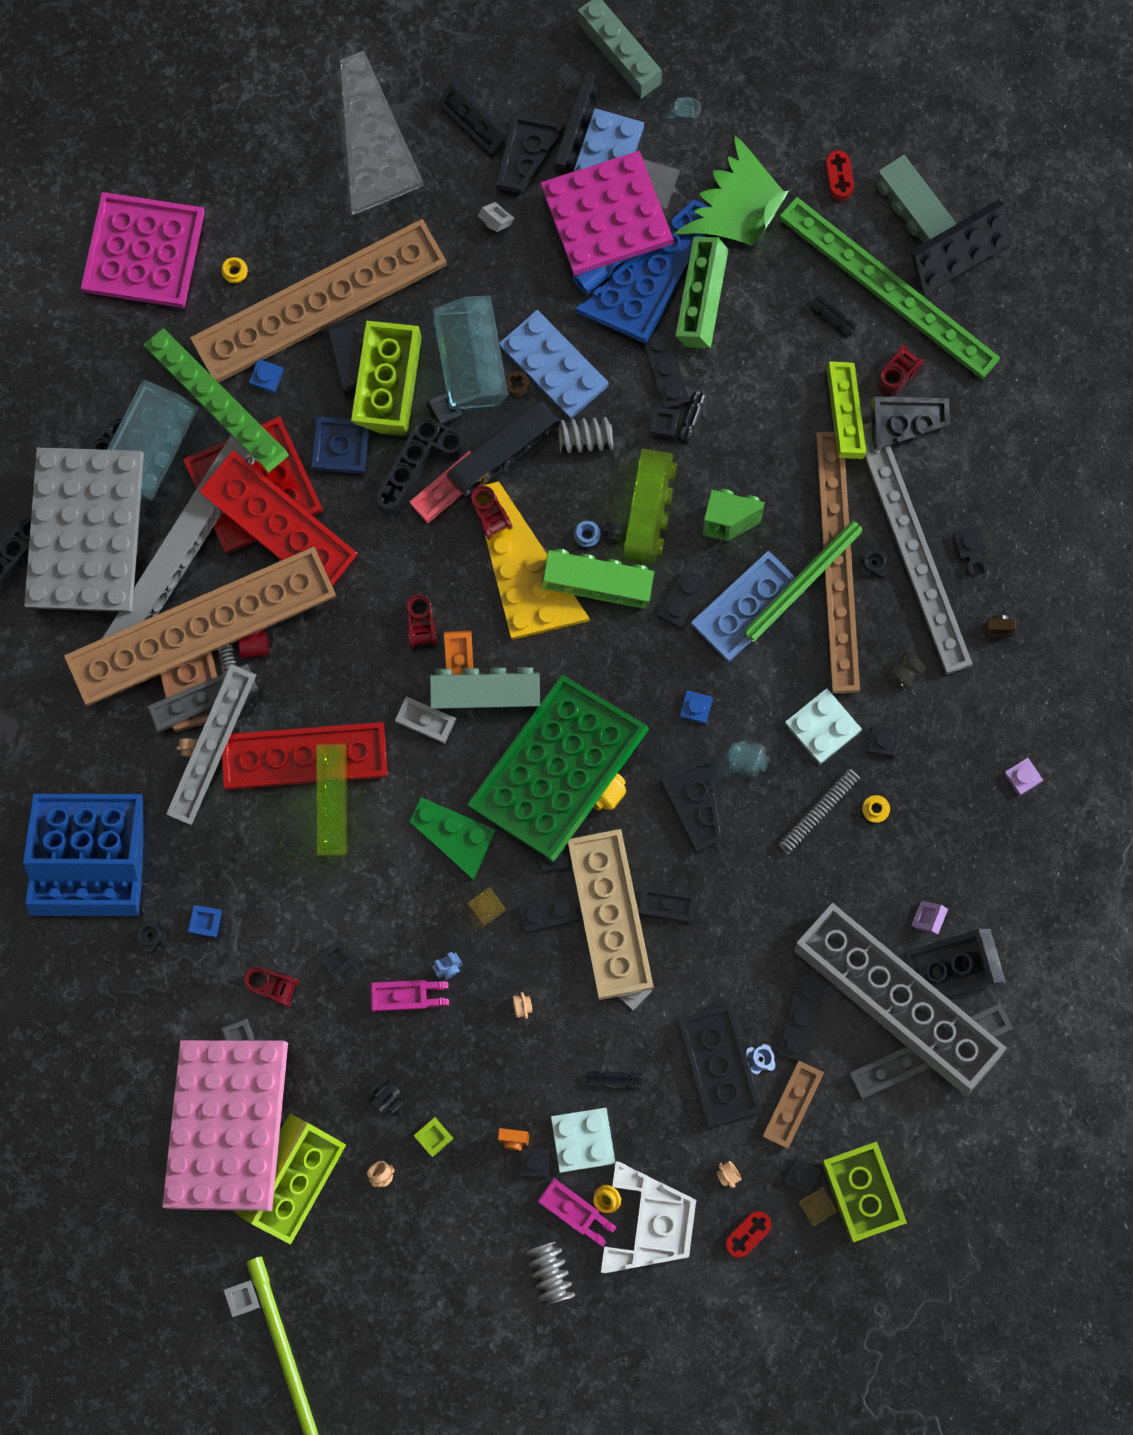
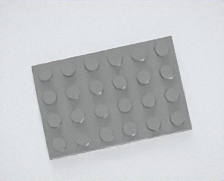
[24,448,144,612]

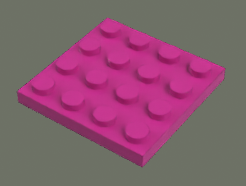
[541,151,673,276]
[81,192,205,308]

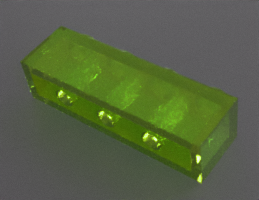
[624,449,678,563]
[316,743,347,855]

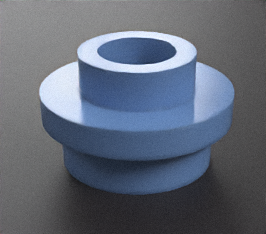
[574,521,601,548]

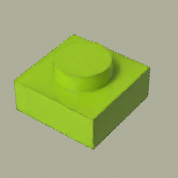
[414,1117,454,1157]

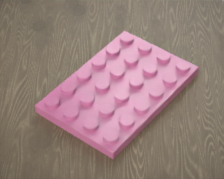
[162,1040,288,1211]

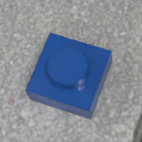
[249,360,284,394]
[680,690,713,725]
[188,905,222,938]

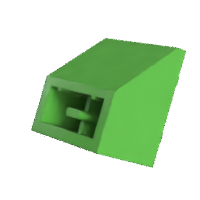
[703,489,765,541]

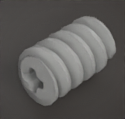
[558,417,613,453]
[526,1242,575,1305]

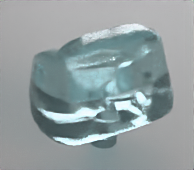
[673,97,701,118]

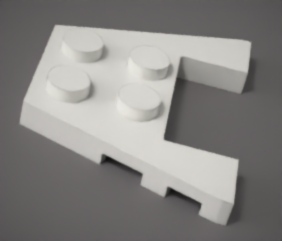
[601,1162,696,1273]

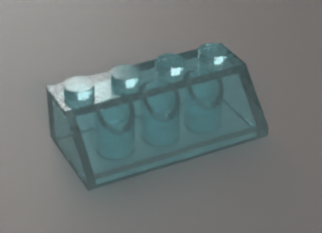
[433,295,508,409]
[107,380,199,500]

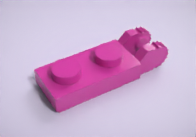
[370,980,449,1012]
[538,1178,617,1247]

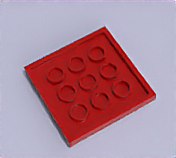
[183,417,324,555]

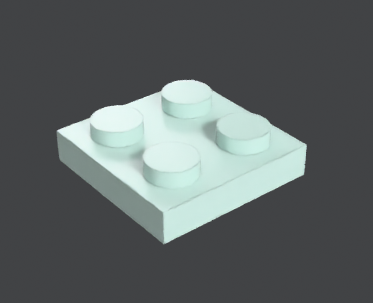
[785,689,862,765]
[551,1108,615,1173]

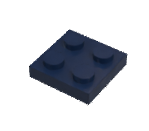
[311,416,370,474]

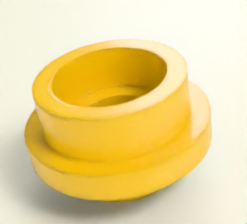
[221,257,248,283]
[862,795,890,823]
[593,1185,621,1213]

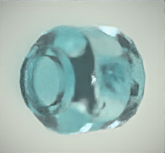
[727,738,770,778]

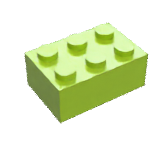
[821,1142,907,1243]

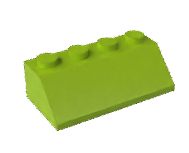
[351,321,422,437]
[234,1113,346,1244]

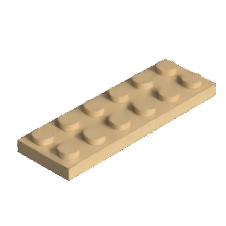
[568,829,654,1000]

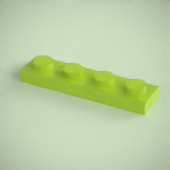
[826,361,866,459]

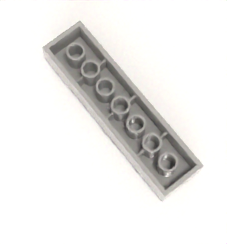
[794,903,1007,1097]

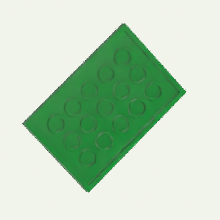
[467,675,649,862]

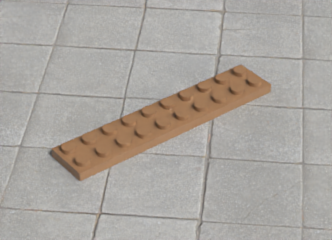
[190,219,447,383]
[64,547,336,706]

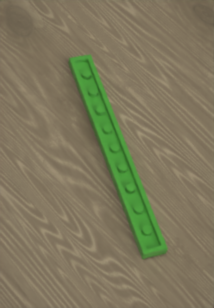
[780,197,1000,380]

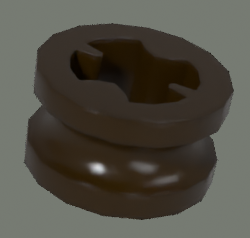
[505,371,529,398]

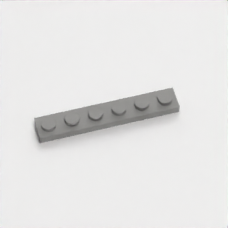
[167,664,257,825]

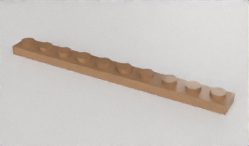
[816,432,860,694]

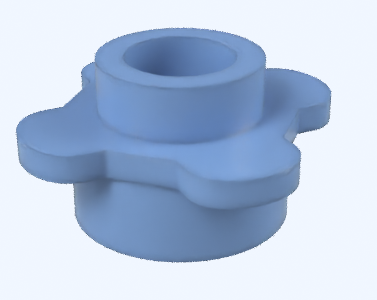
[745,1044,776,1075]

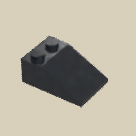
[904,929,1006,998]

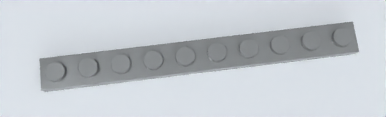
[863,422,972,675]

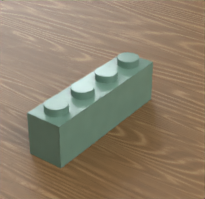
[578,0,662,98]
[876,155,957,244]
[430,667,540,708]

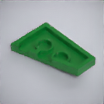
[410,797,496,880]

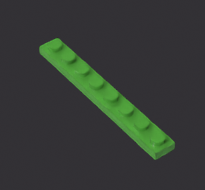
[144,328,289,473]

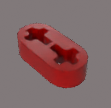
[826,150,854,201]
[726,1211,771,1258]

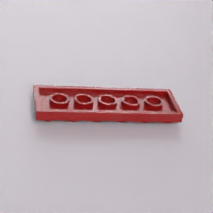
[199,450,358,585]
[222,722,388,790]

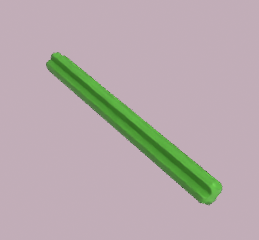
[744,521,862,641]

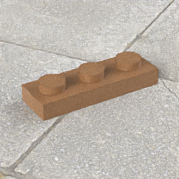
[762,1061,824,1149]

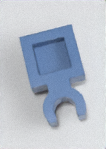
[432,952,463,979]

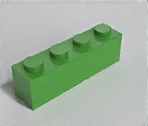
[676,237,728,348]
[540,549,654,609]

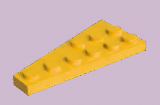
[476,482,590,640]

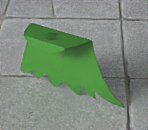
[674,136,789,246]

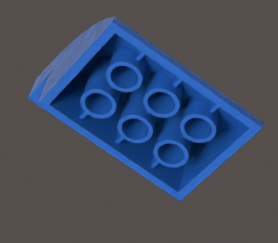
[23,794,143,916]

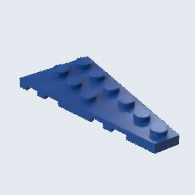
[576,200,711,343]

